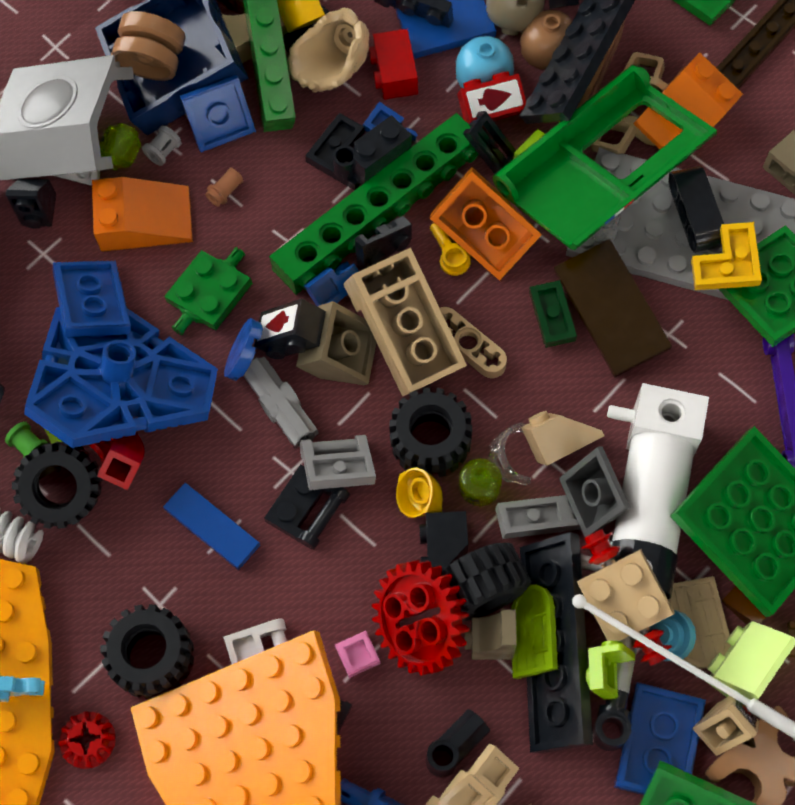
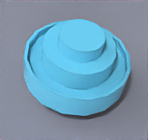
[648,610,696,661]

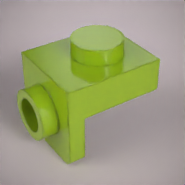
[586,640,635,700]

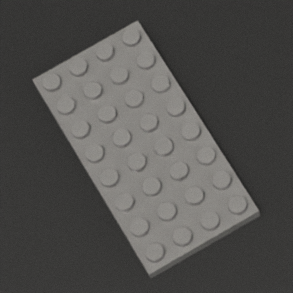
[566,147,795,300]

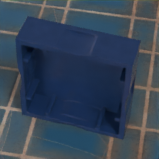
[95,0,249,136]

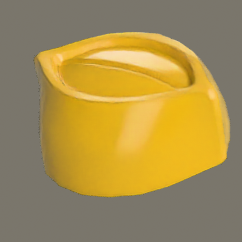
[396,467,443,517]

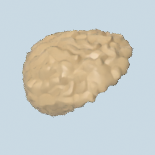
[287,8,369,93]

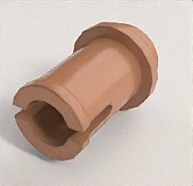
[205,168,244,206]

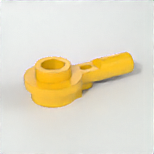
[430,223,471,276]

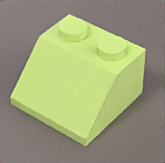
[707,621,795,699]

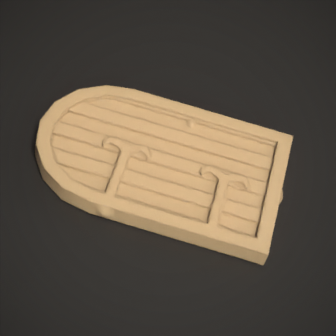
[668,576,731,668]

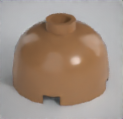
[520,9,572,70]

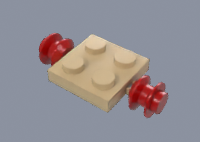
[577,529,675,666]

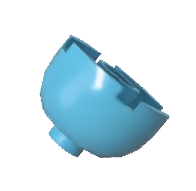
[456,36,514,88]

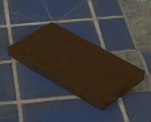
[554,239,672,378]

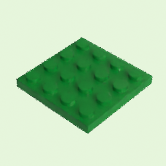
[670,426,795,617]

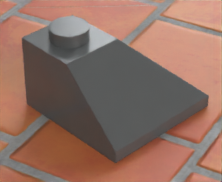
[559,446,630,537]

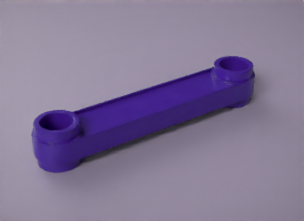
[762,333,795,468]

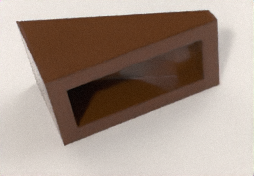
[721,586,767,625]

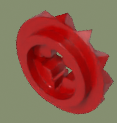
[58,711,116,769]

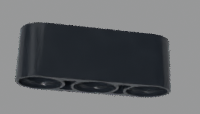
[668,166,724,253]

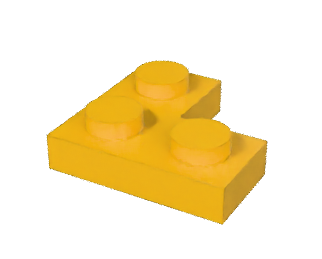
[691,222,762,290]

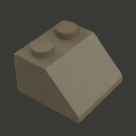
[296,301,377,385]

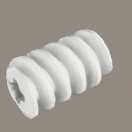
[0,508,44,564]

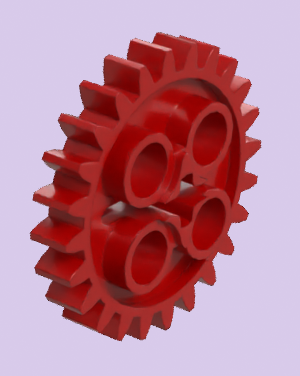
[372,560,470,676]

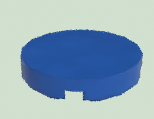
[224,318,263,381]

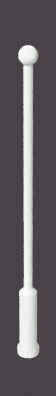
[572,594,795,741]

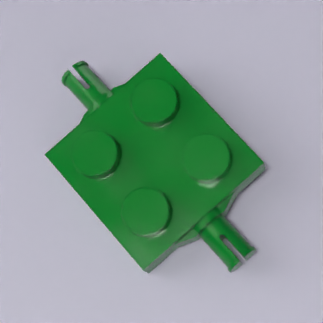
[164,247,253,335]

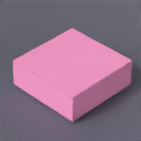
[335,631,381,678]

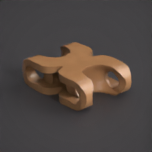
[705,706,795,805]

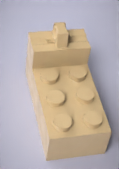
[343,248,467,396]

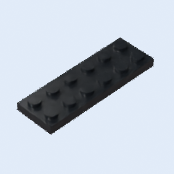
[520,0,635,124]
[520,532,593,754]

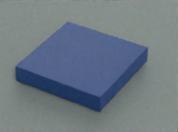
[180,75,256,152]

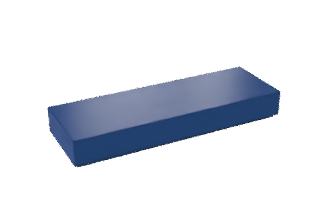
[163,483,261,571]

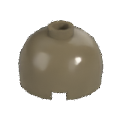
[486,0,545,35]

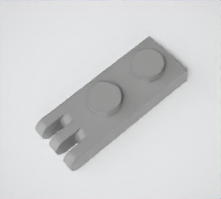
[495,495,581,539]

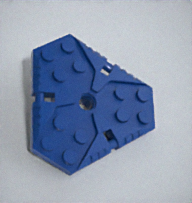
[24,307,218,448]

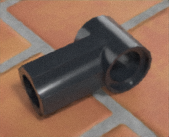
[426,708,490,777]

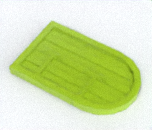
[511,585,558,679]

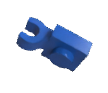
[304,261,359,306]

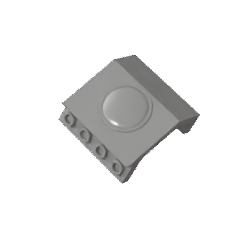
[0,55,134,181]

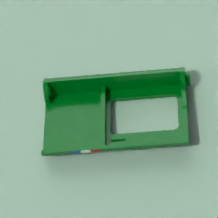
[492,65,717,250]

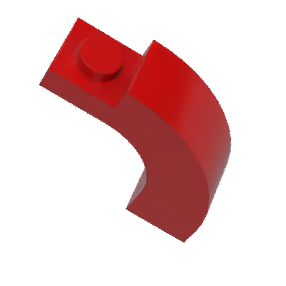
[89,432,145,490]

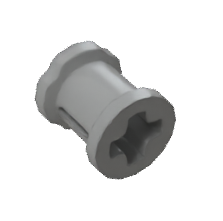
[142,125,182,166]

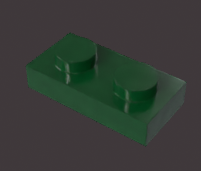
[529,280,577,348]

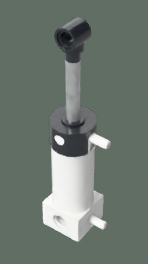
[581,383,709,751]

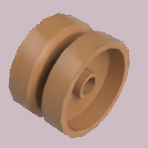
[111,11,186,81]

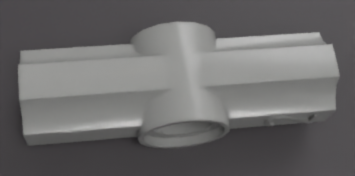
[243,357,318,449]

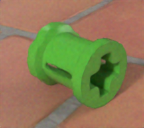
[5,421,48,458]

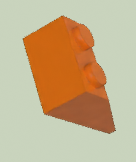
[633,52,743,149]
[430,167,542,281]
[92,177,193,252]

